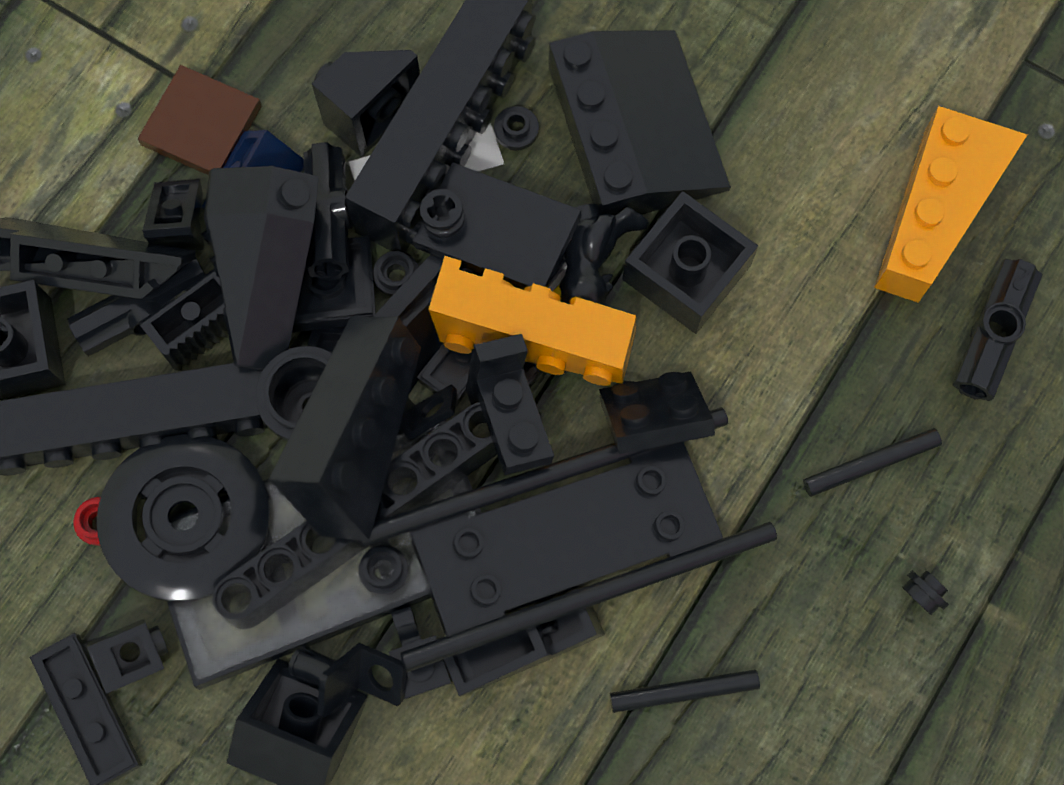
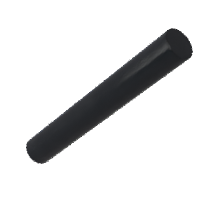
[803,428,942,497]
[610,669,760,713]

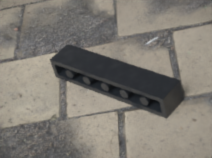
[0,363,267,476]

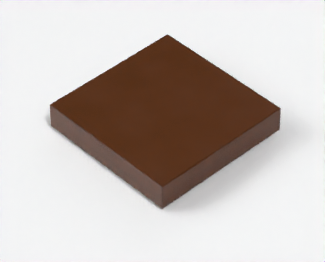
[137,65,262,175]

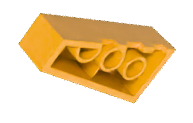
[874,106,1027,303]
[429,256,636,386]

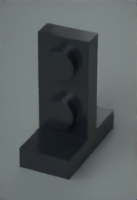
[466,334,554,476]

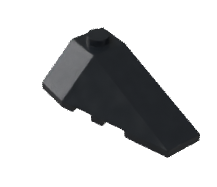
[204,166,319,370]

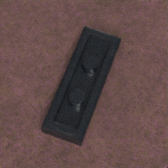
[30,633,143,785]

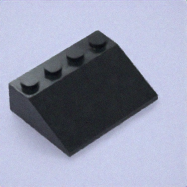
[549,30,731,215]

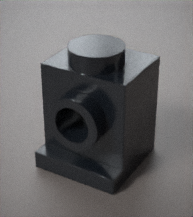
[87,619,169,694]

